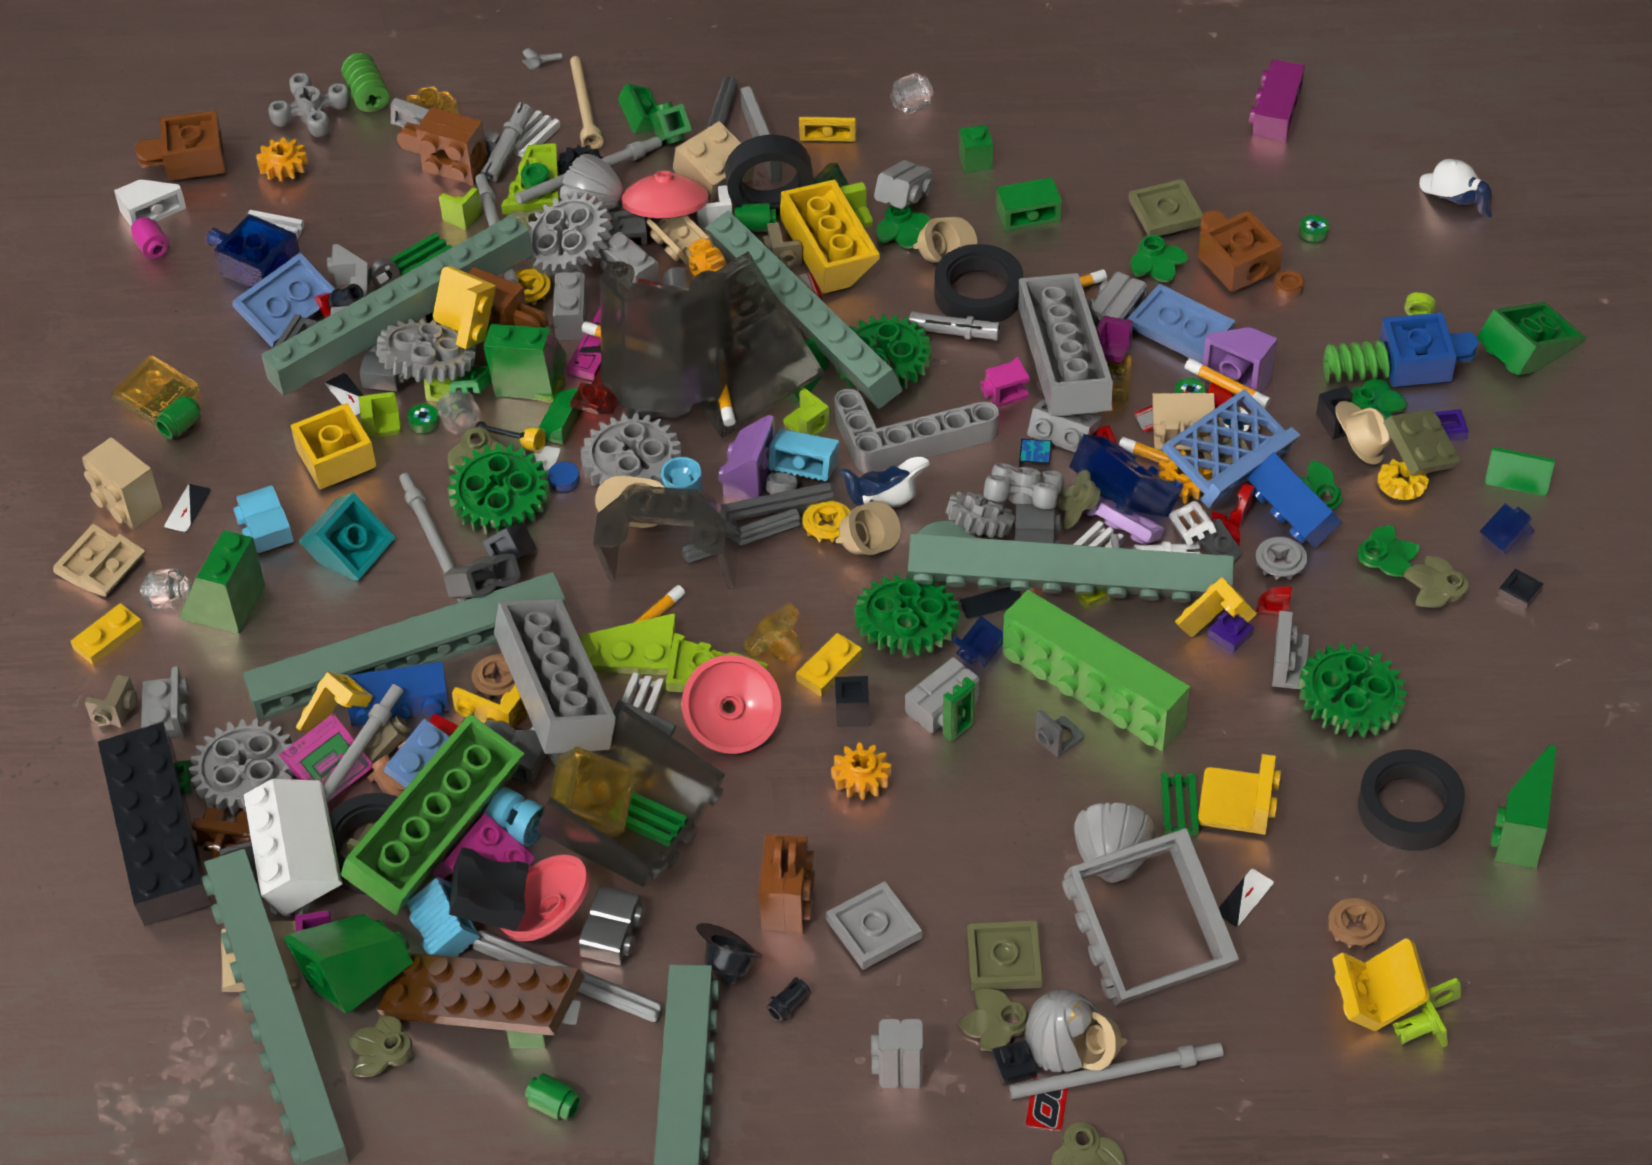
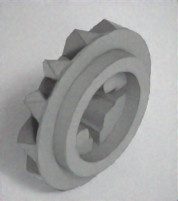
[1255,537,1307,581]

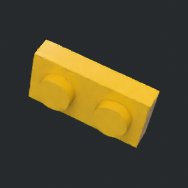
[70,603,143,665]
[796,633,863,697]

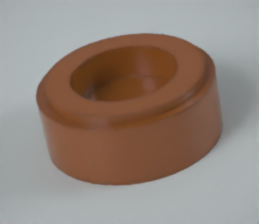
[1274,270,1304,299]

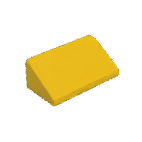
[799,117,857,142]

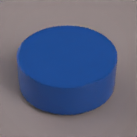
[548,462,580,492]

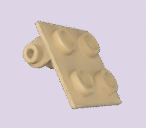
[1152,393,1218,451]

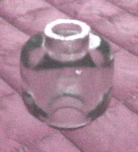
[890,73,933,114]
[437,389,481,434]
[140,568,191,611]

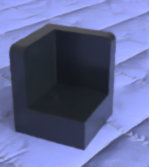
[1316,385,1352,440]
[482,522,537,560]
[835,676,870,727]

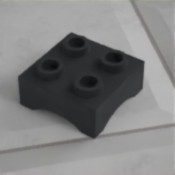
[449,847,529,932]

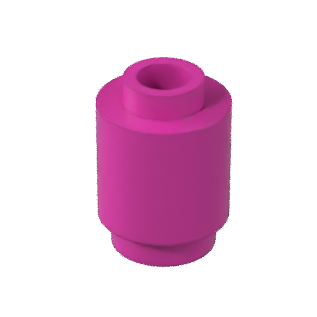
[131,217,169,259]

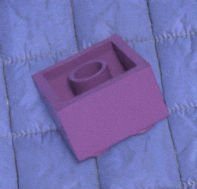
[1201,327,1277,395]
[718,415,775,500]

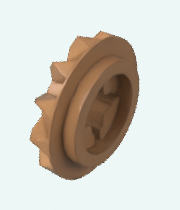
[471,654,515,700]
[1328,898,1385,949]

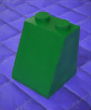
[484,324,567,400]
[180,530,266,634]
[283,914,413,1014]

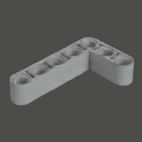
[835,389,999,473]

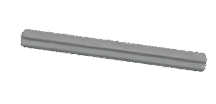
[473,930,663,1022]

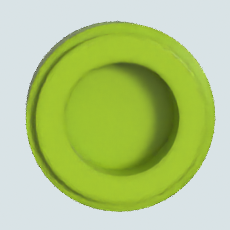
[1404,292,1436,315]

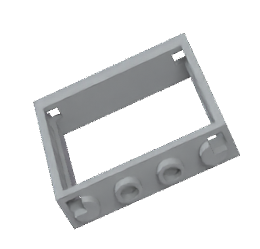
[1062,828,1239,1007]

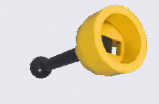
[475,421,546,453]

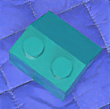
[298,492,396,581]

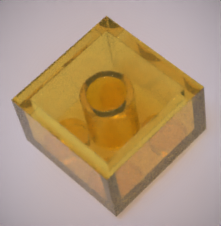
[545,746,636,841]

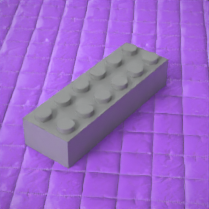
[1018,273,1113,417]
[494,599,616,754]

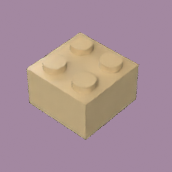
[673,121,755,203]
[82,437,163,530]

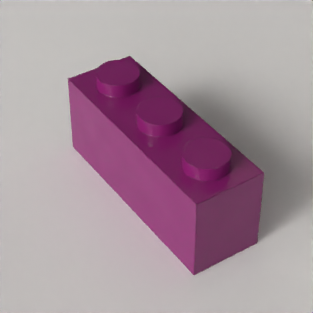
[1249,59,1305,142]

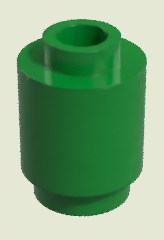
[735,203,776,233]
[155,395,201,439]
[525,1073,582,1121]

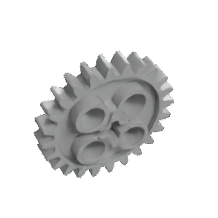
[527,192,614,278]
[376,318,476,383]
[581,413,681,486]
[189,719,297,816]

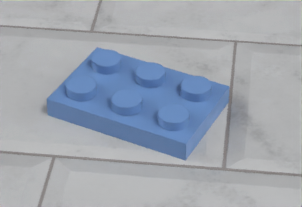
[232,253,335,348]
[1127,284,1236,364]
[383,719,449,788]

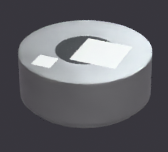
[369,258,400,288]

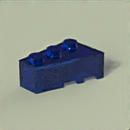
[1069,434,1184,517]

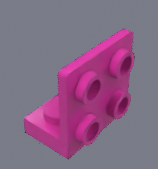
[432,813,534,879]

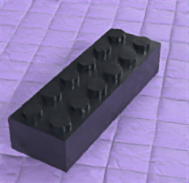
[98,722,212,926]

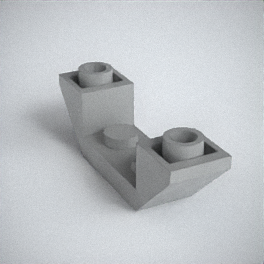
[327,244,372,315]

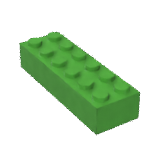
[1003,590,1190,752]
[341,714,524,916]

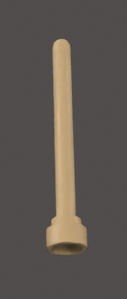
[570,56,604,149]

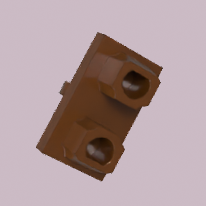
[192,807,251,858]

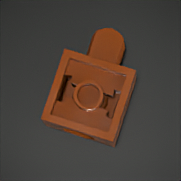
[397,107,488,185]
[135,110,225,181]
[1198,210,1283,292]
[468,267,549,340]
[758,834,815,933]

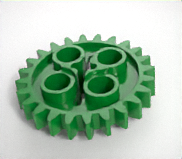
[836,314,932,391]
[447,443,550,534]
[854,574,960,656]
[1297,643,1407,738]

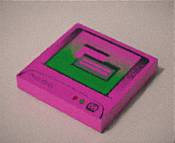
[279,713,373,801]

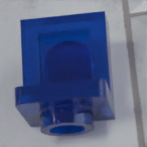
[1479,503,1535,554]
[952,616,1003,668]

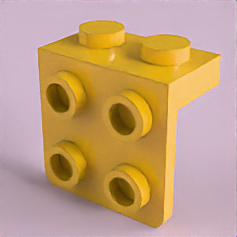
[433,266,496,349]
[1198,754,1281,835]
[1332,938,1430,1032]

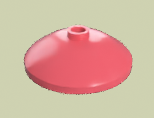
[622,171,709,218]
[681,655,781,754]
[501,854,590,942]

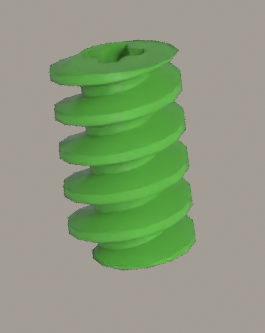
[341,53,390,113]
[1323,340,1390,383]

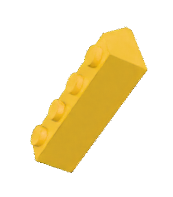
[780,179,880,294]

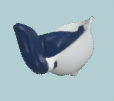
[1419,159,1492,218]
[839,457,931,508]

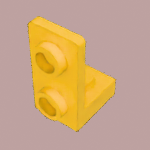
[1175,577,1257,637]
[296,672,373,732]
[452,685,527,729]

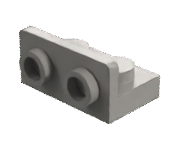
[1027,398,1102,454]
[1272,611,1309,689]
[141,666,189,738]

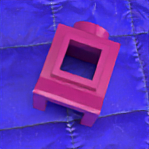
[980,357,1030,407]

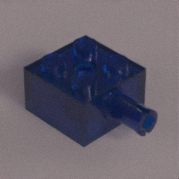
[206,214,300,288]

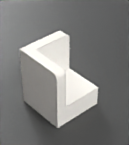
[696,185,732,229]

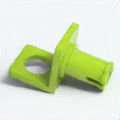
[1393,978,1461,1047]

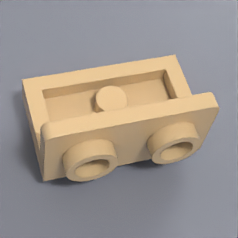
[645,215,714,267]

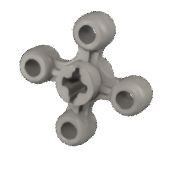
[268,73,351,137]
[984,463,1064,509]

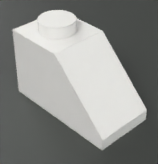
[114,179,186,226]

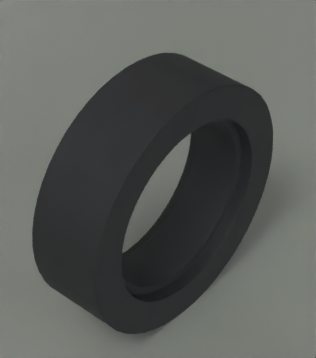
[725,134,814,216]
[934,244,1024,322]
[1358,749,1465,851]
[329,793,398,895]

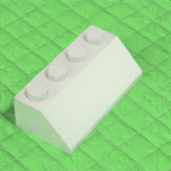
[244,779,343,916]

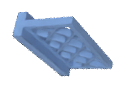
[1162,389,1300,508]

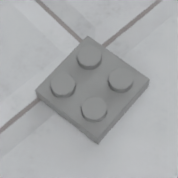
[826,881,922,970]

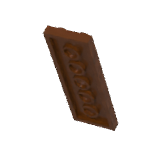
[376,953,585,1036]

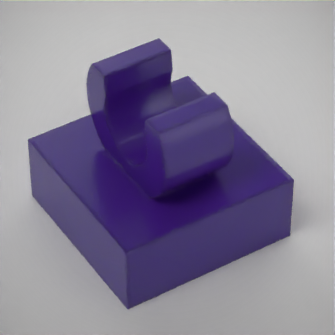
[1207,611,1254,654]

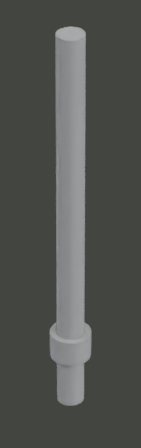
[515,136,662,204]
[475,174,518,283]
[399,473,471,603]
[323,684,404,803]
[1009,1042,1223,1100]

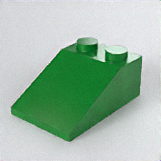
[1476,301,1587,375]
[1490,745,1556,868]

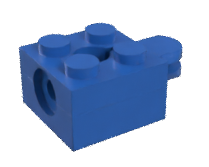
[1379,312,1478,387]

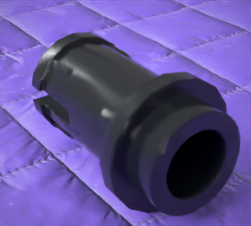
[328,284,364,307]
[766,977,811,1022]

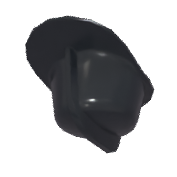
[696,923,763,985]

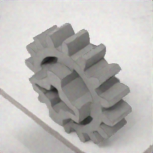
[945,491,1015,538]

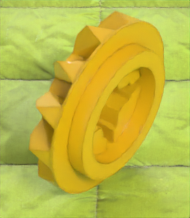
[515,268,551,306]
[1378,459,1429,500]
[802,501,850,543]

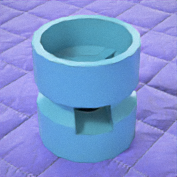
[661,457,704,516]
[485,787,549,847]

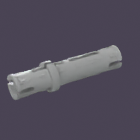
[481,102,534,182]
[909,311,1001,341]

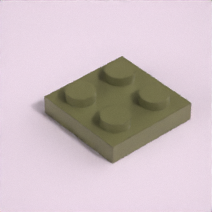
[1128,179,1203,236]
[1383,409,1461,476]
[967,921,1042,991]

